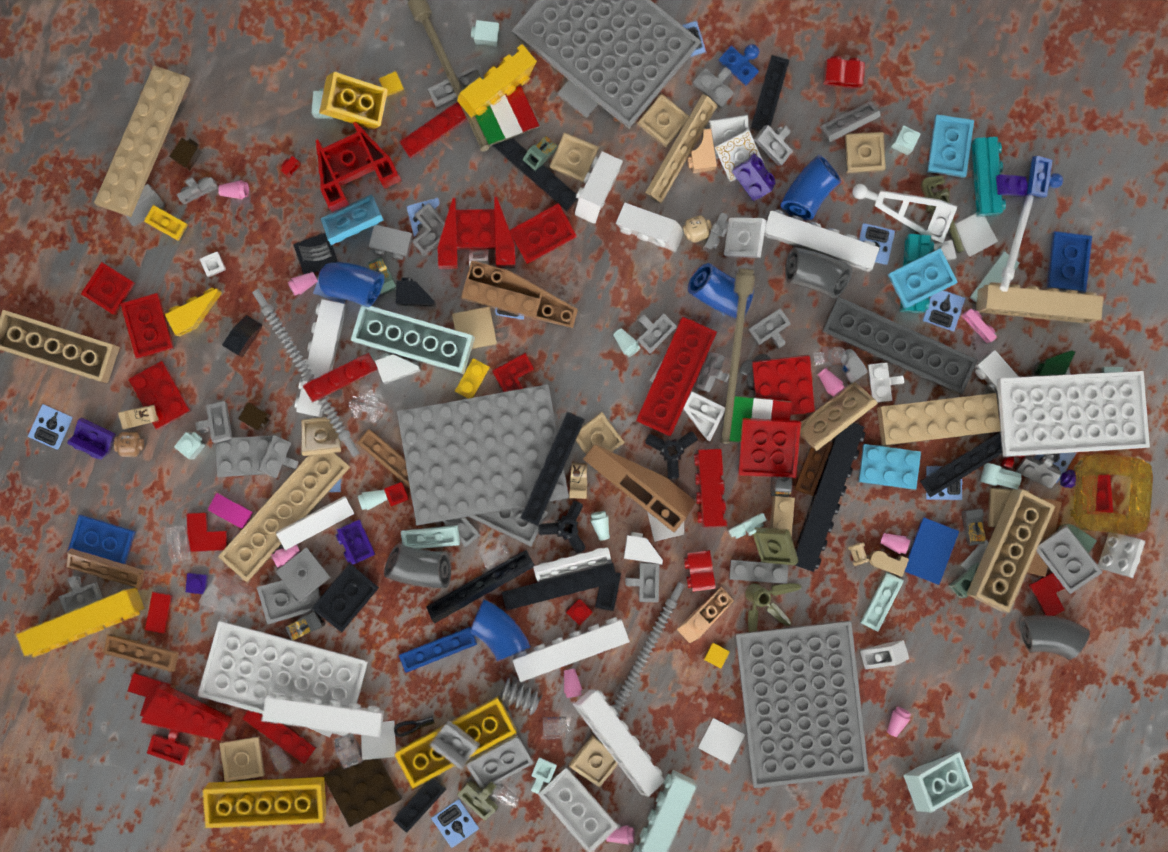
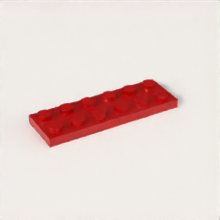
[636,316,717,437]

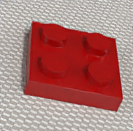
[81,262,135,315]

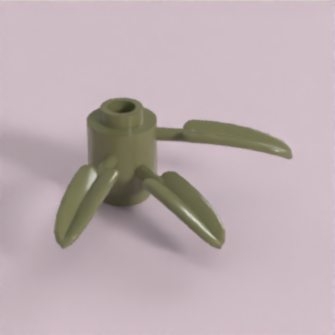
[745,583,801,632]

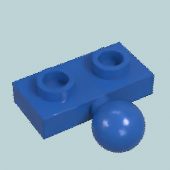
[718,44,759,86]
[1027,156,1063,198]

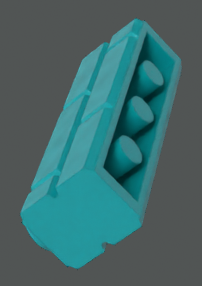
[971,137,1006,217]
[899,234,934,314]

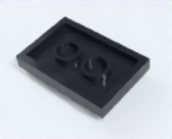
[312,563,379,633]

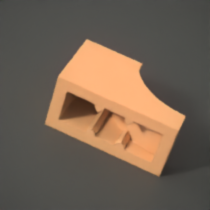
[687,129,717,173]

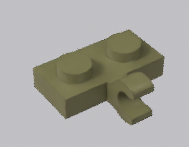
[457,780,499,821]

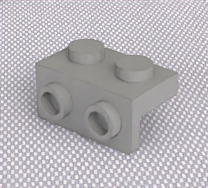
[430,720,480,769]

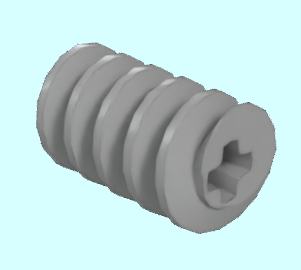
[499,678,543,715]

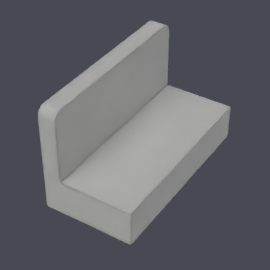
[125,184,165,227]

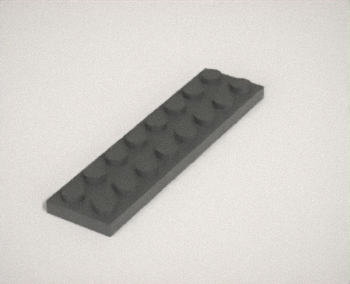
[822,296,978,395]

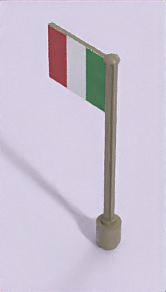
[407,0,540,152]
[720,268,792,444]

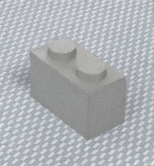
[369,225,413,260]

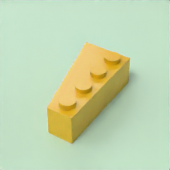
[457,44,537,118]

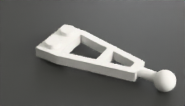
[852,184,958,243]

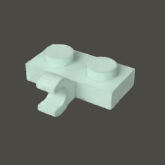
[727,513,767,539]

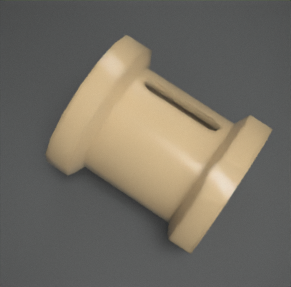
[848,542,870,566]

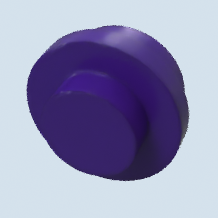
[1060,470,1078,488]

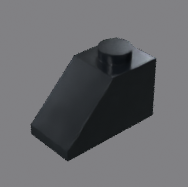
[396,277,436,307]
[222,315,263,357]

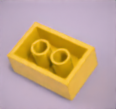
[319,72,388,130]

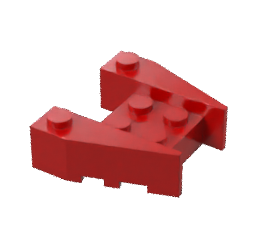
[315,122,402,213]
[438,197,515,270]

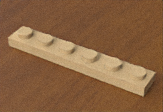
[645,94,718,203]

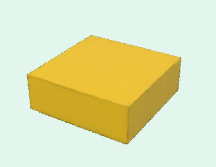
[378,71,404,97]
[704,642,730,669]

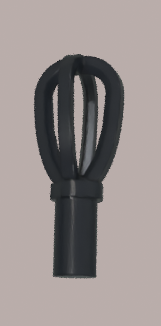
[394,716,435,738]

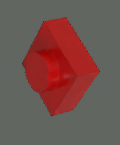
[280,156,301,179]
[384,482,410,507]
[566,598,593,626]

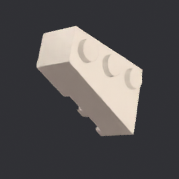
[574,152,623,224]
[616,203,684,252]

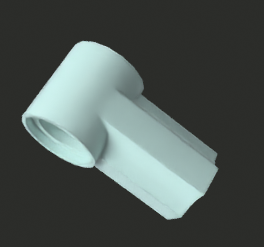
[980,463,1022,489]

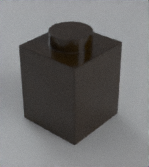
[169,138,202,171]
[238,402,271,431]

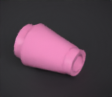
[219,180,249,199]
[288,272,318,296]
[818,368,845,397]
[880,533,910,554]
[271,545,300,568]
[564,669,583,698]
[887,707,911,737]
[606,825,635,845]

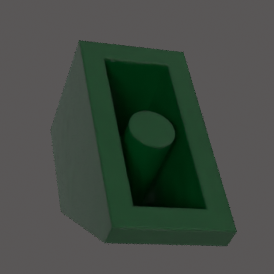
[1034,350,1076,377]

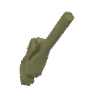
[921,176,965,253]

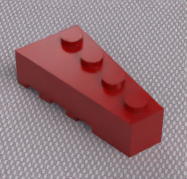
[694,449,727,527]
[141,683,232,741]

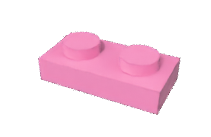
[961,309,997,344]

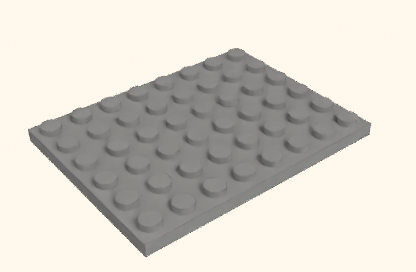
[512,0,701,129]
[397,384,569,525]
[735,620,869,788]

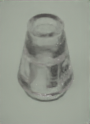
[268,745,293,775]
[490,784,520,808]

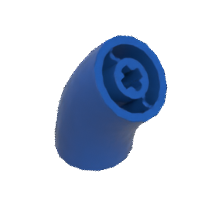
[780,154,842,221]
[318,262,384,308]
[688,263,754,319]
[469,599,531,661]

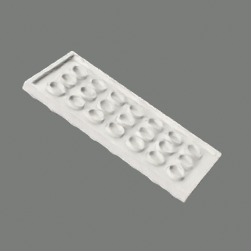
[997,371,1150,457]
[198,620,369,737]

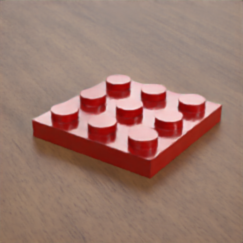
[752,355,815,415]
[738,418,801,478]

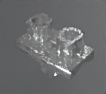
[813,346,847,367]
[348,389,386,423]
[165,525,192,563]

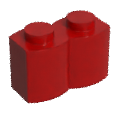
[823,56,865,88]
[684,550,716,592]

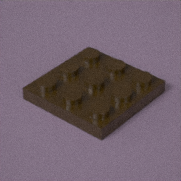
[323,754,402,828]

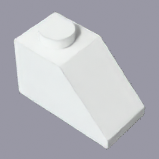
[375,353,421,384]
[624,532,663,564]
[860,640,909,669]

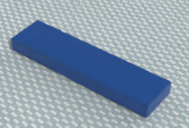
[399,626,477,673]

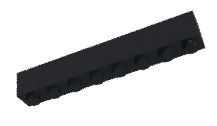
[795,423,866,572]

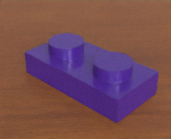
[996,174,1028,197]

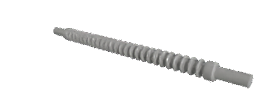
[252,289,360,457]
[597,582,685,738]

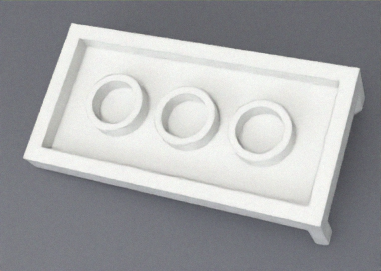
[538,768,621,852]

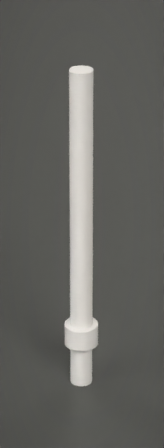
[1000,195,1034,291]

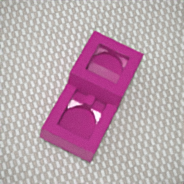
[208,493,253,529]

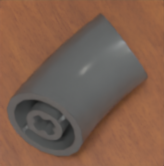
[785,247,853,299]
[384,543,451,588]
[1020,615,1090,660]

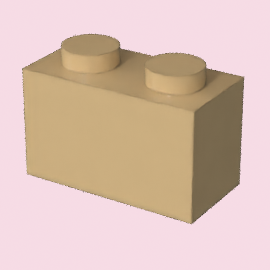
[770,496,795,536]

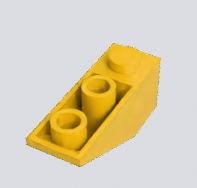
[165,288,222,337]

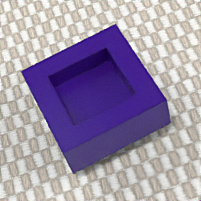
[185,573,208,594]

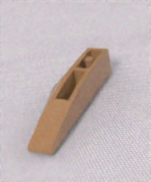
[461,260,578,328]
[583,444,696,533]

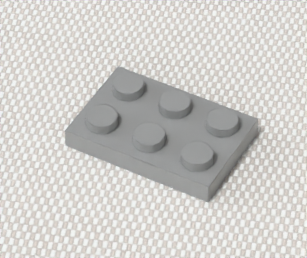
[216,436,272,477]
[1036,525,1103,594]
[257,580,321,625]
[465,733,534,790]

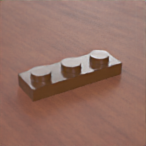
[794,441,833,497]

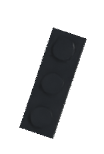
[393,777,447,833]

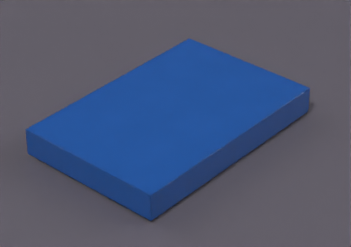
[1046,231,1092,293]
[67,515,136,565]
[904,517,959,585]

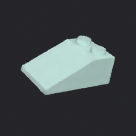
[903,752,973,813]

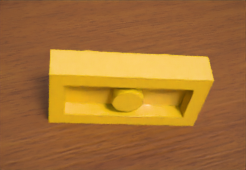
[144,205,188,241]
[455,358,490,399]

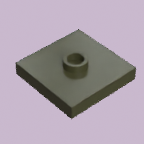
[753,527,798,565]

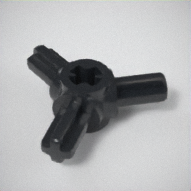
[645,431,698,479]
[538,501,586,554]

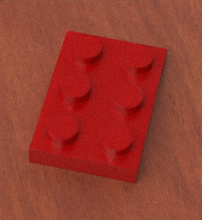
[509,203,577,265]
[120,293,175,359]
[128,361,191,430]

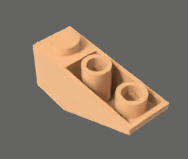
[677,587,734,643]

